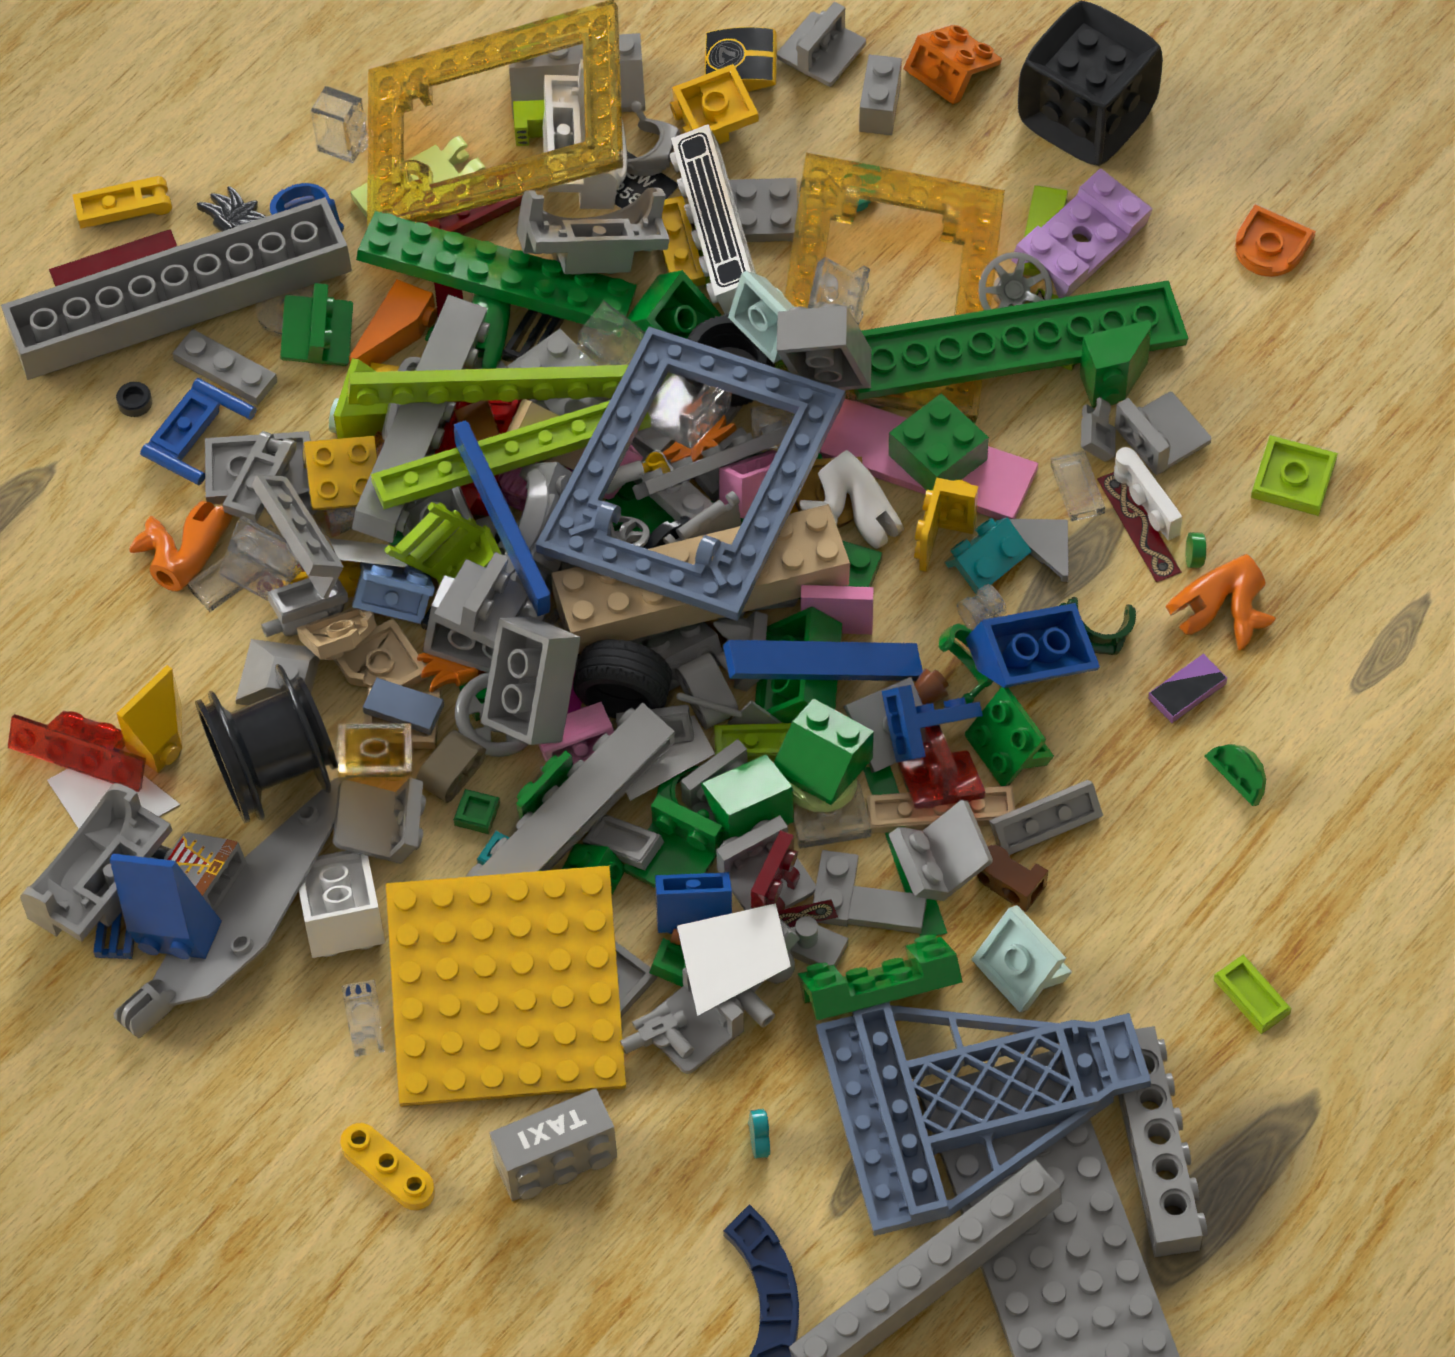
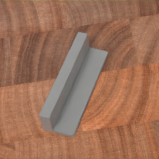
[251,474,344,598]

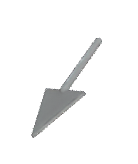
[677,693,782,725]

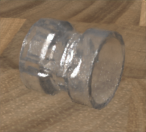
[957,584,1007,631]

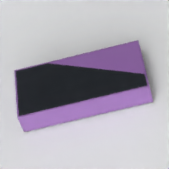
[1148,653,1227,723]

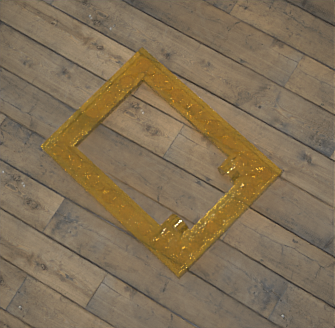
[367,0,623,228]
[774,152,1005,423]

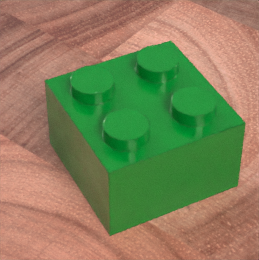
[889,393,989,491]

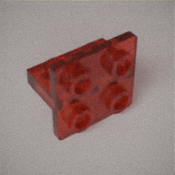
[898,725,985,809]

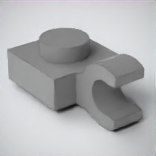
[1081,397,1116,462]

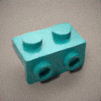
[944,517,1032,594]

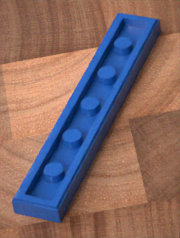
[454,420,550,616]
[723,640,923,681]

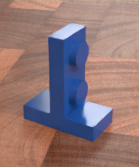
[881,685,983,763]

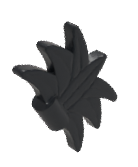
[197,186,266,232]

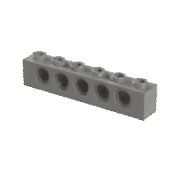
[1118,1026,1207,1257]

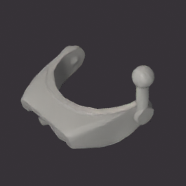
[627,101,681,176]

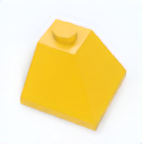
[116,665,183,773]

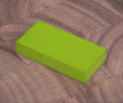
[1214,954,1292,1034]

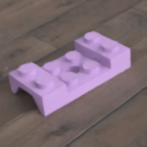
[1011,168,1153,298]

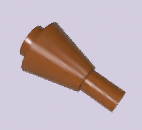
[914,668,949,705]

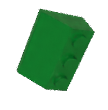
[755,606,842,723]

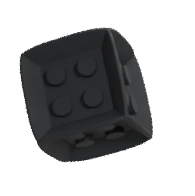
[1018,0,1163,166]

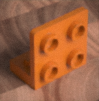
[903,25,1002,104]

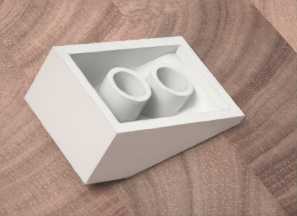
[299,850,385,958]

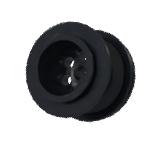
[195,664,338,823]

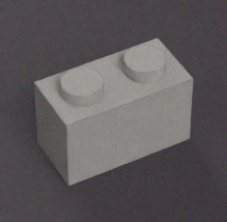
[859,54,902,135]

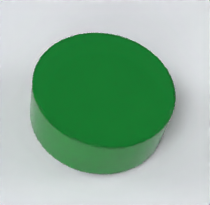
[1185,532,1206,568]

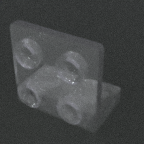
[648,375,731,449]

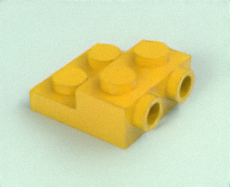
[670,64,759,145]

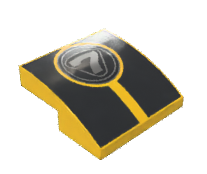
[705,27,777,92]

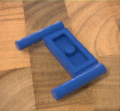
[140,378,257,486]

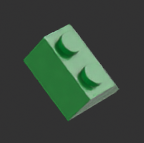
[624,270,721,343]
[1080,320,1152,408]
[774,698,874,806]

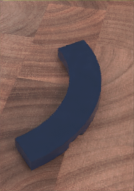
[723,1204,799,1357]

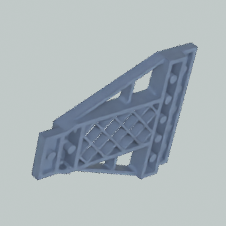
[816,1002,1151,1236]

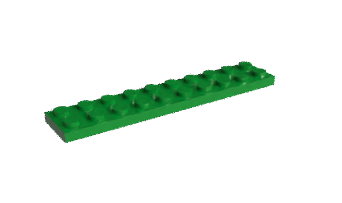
[854,280,1189,400]

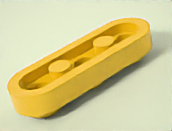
[340,1123,435,1210]

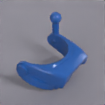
[270,183,344,232]

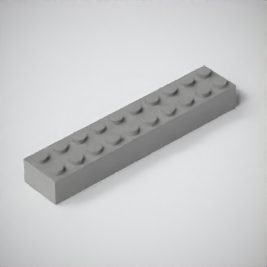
[1,197,352,380]

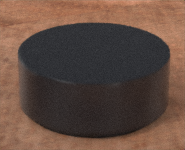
[116,382,152,417]

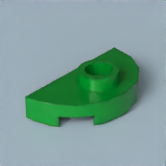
[1204,744,1266,806]

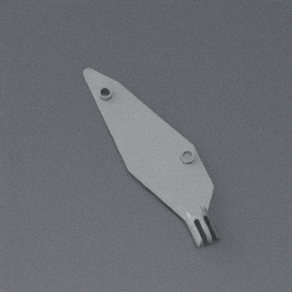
[114,778,344,1038]

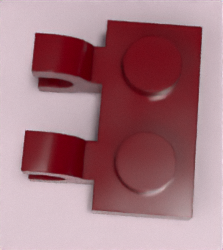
[751,830,800,911]

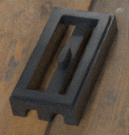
[502,309,564,362]

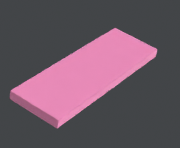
[819,397,1038,520]

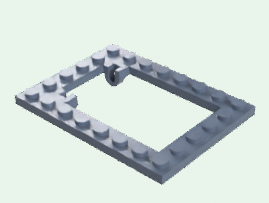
[536,327,845,621]

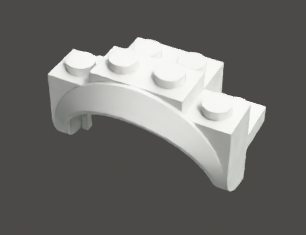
[543,59,627,209]

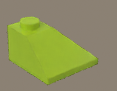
[333,358,389,440]

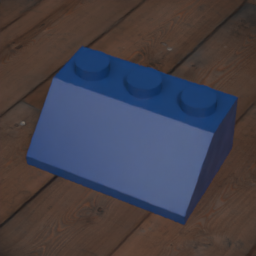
[966,603,1100,688]

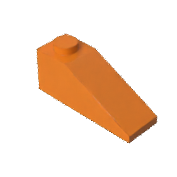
[349,279,437,367]

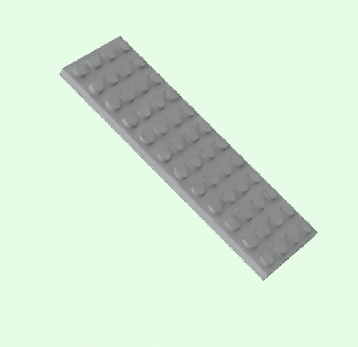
[919,1051,1180,1357]

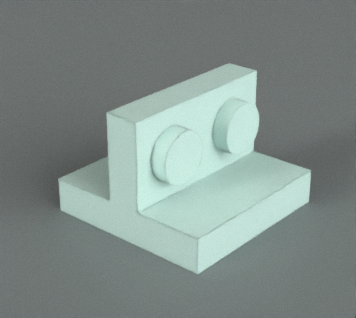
[971,905,1072,1013]

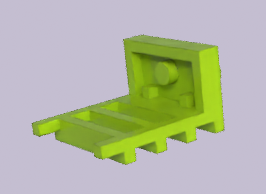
[385,502,502,586]

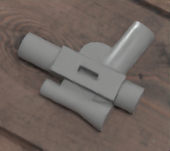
[620,1002,694,1059]

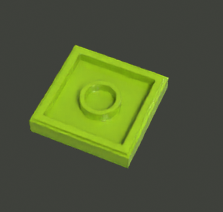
[1251,435,1338,516]

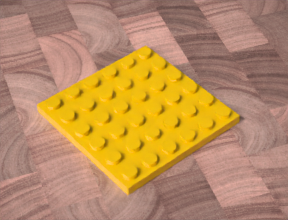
[386,866,626,1107]

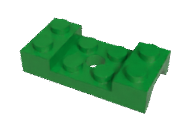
[798,935,963,1020]

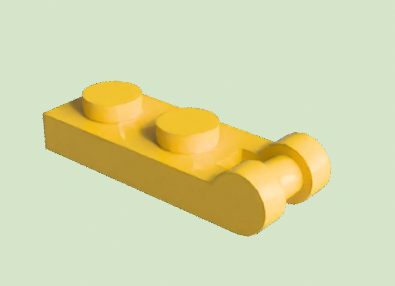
[72,176,172,229]

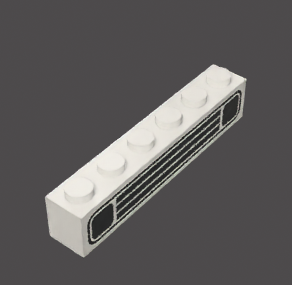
[670,124,756,314]

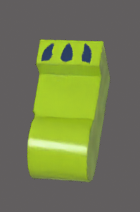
[513,100,545,146]

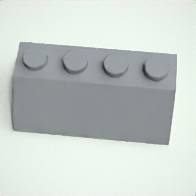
[508,33,645,119]

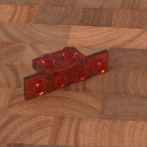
[8,710,146,792]

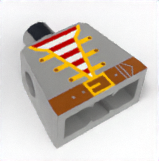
[151,832,247,911]

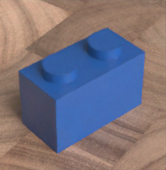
[655,872,732,934]

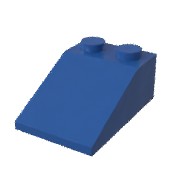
[110,854,222,959]

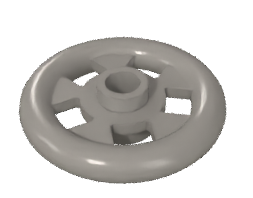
[455,672,529,757]

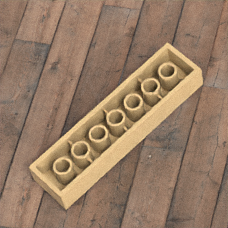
[552,504,850,653]

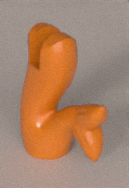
[129,501,233,591]
[1166,554,1276,650]

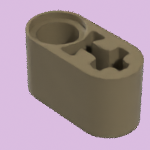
[416,730,486,803]

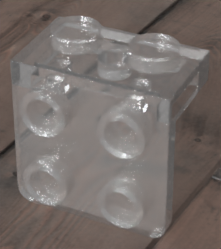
[577,301,646,366]

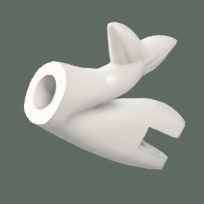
[799,450,904,549]

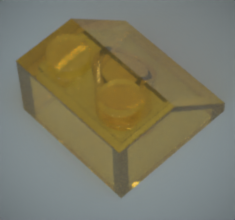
[338,723,412,781]

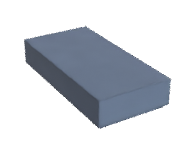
[363,678,444,735]

